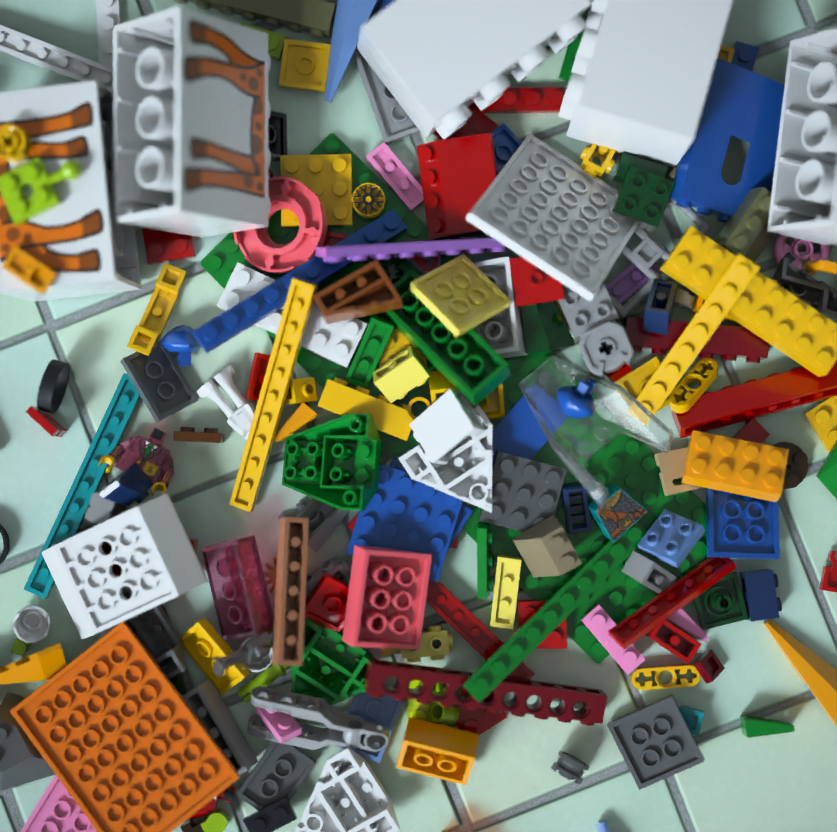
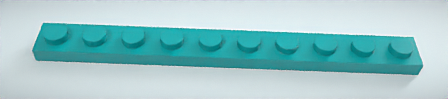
[24,373,141,599]

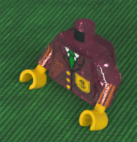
[98,427,174,496]

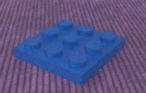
[706,488,780,560]

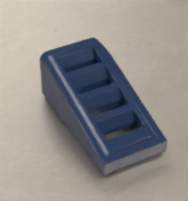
[561,481,592,534]

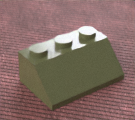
[714,187,774,263]

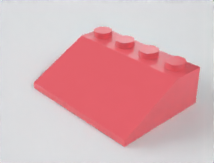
[342,545,432,650]

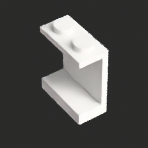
[409,389,486,465]

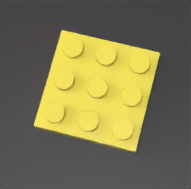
[409,254,511,337]

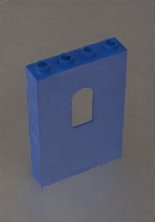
[669,58,785,223]

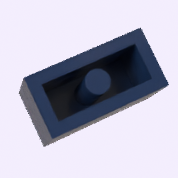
[740,569,782,622]

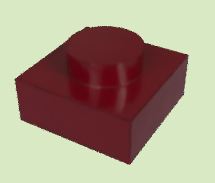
[693,649,725,684]

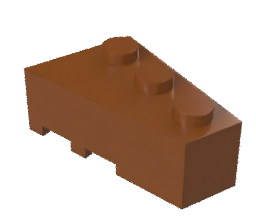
[313,259,402,324]

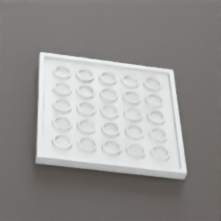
[466,133,641,301]

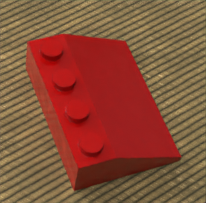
[417,132,497,240]

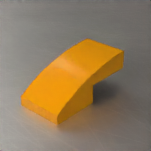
[2,246,57,295]

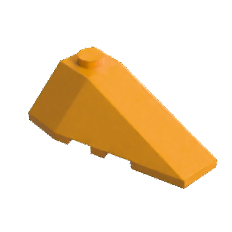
[0,643,67,684]

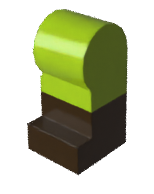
[180,809,229,832]

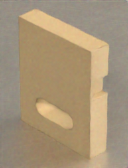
[654,447,700,496]

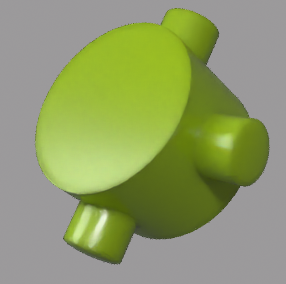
[10,637,31,658]

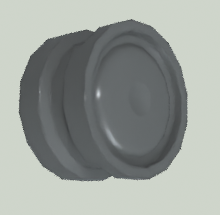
[551,750,589,784]

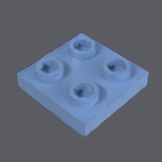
[637,509,705,567]

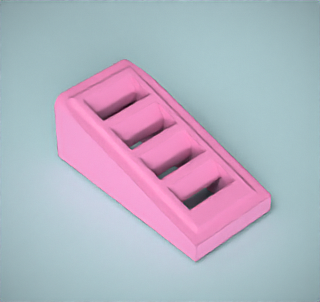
[667,608,709,642]

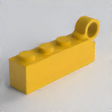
[317,377,431,441]

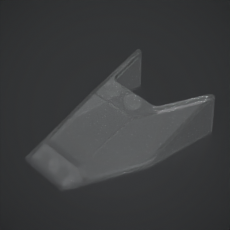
[519,355,674,509]

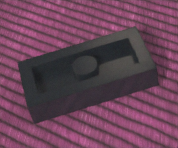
[243,796,297,832]

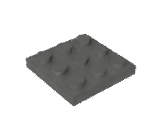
[478,451,567,532]
[607,694,705,790]

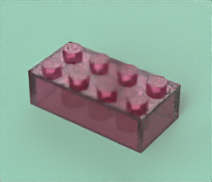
[201,535,274,641]

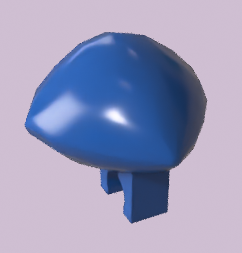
[160,325,202,366]
[557,378,597,419]

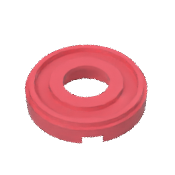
[233,177,327,274]

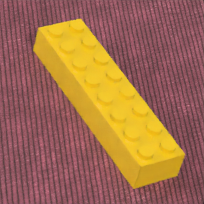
[659,226,837,377]

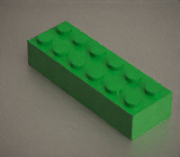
[382,269,511,407]

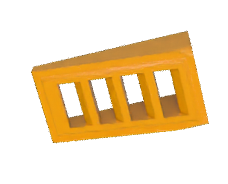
[274,403,318,443]

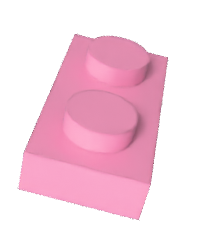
[255,702,302,744]

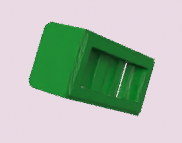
[740,715,795,738]

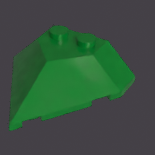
[291,617,376,720]

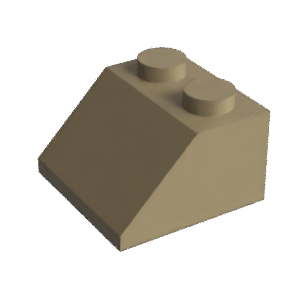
[512,515,582,578]

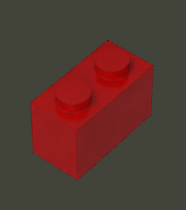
[645,620,702,664]

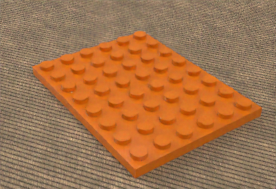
[10,621,241,832]

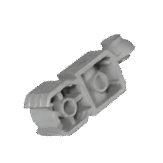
[558,282,634,378]

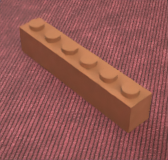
[272,517,309,666]

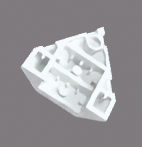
[398,406,493,513]
[295,747,400,832]

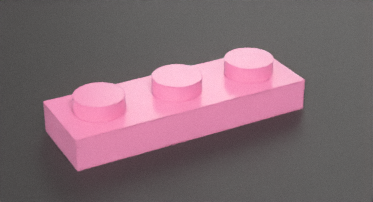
[366,142,424,212]
[580,604,646,675]

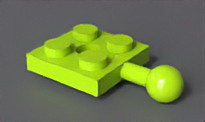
[0,157,82,225]

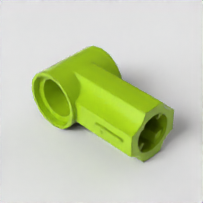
[428,683,460,724]

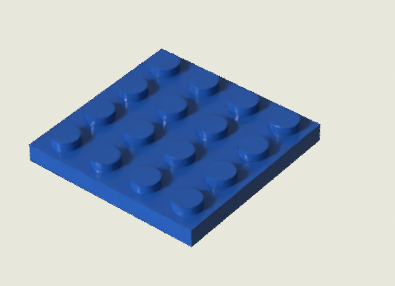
[346,463,463,582]

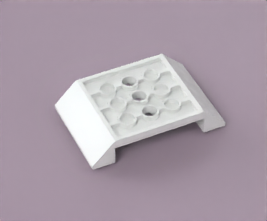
[42,493,208,639]

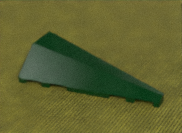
[514,251,575,354]

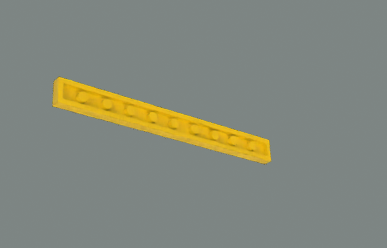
[229,278,318,512]

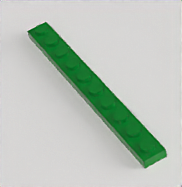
[462,521,647,703]

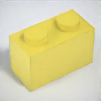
[372,346,430,403]

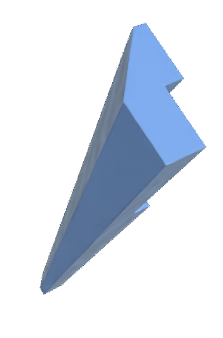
[324,0,380,103]

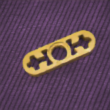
[669,358,718,413]
[630,664,701,690]

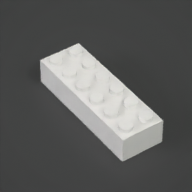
[217,262,367,369]

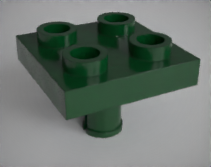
[612,165,675,227]
[693,572,749,630]

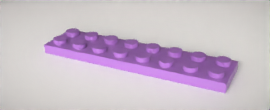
[315,237,507,262]

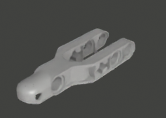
[247,686,390,752]

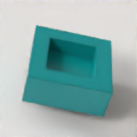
[680,705,704,736]

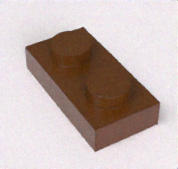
[173,427,224,443]

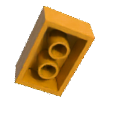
[396,717,479,785]

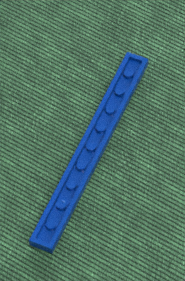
[193,209,407,353]

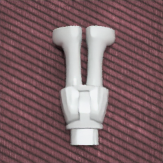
[196,365,256,440]

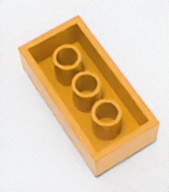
[681,430,789,502]

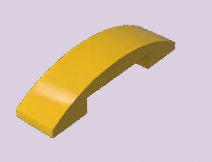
[127,263,187,356]

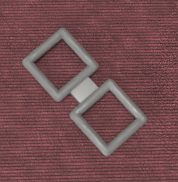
[608,199,711,318]

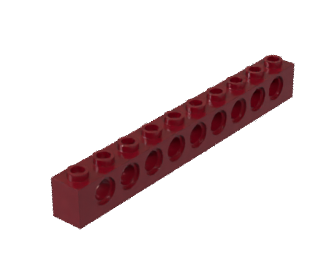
[364,658,607,726]

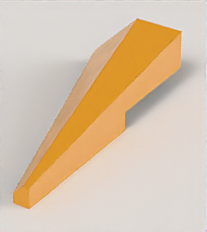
[763,619,837,725]

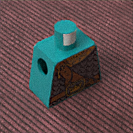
[588,482,647,542]

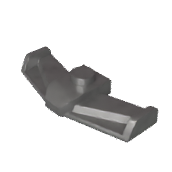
[214,631,274,677]

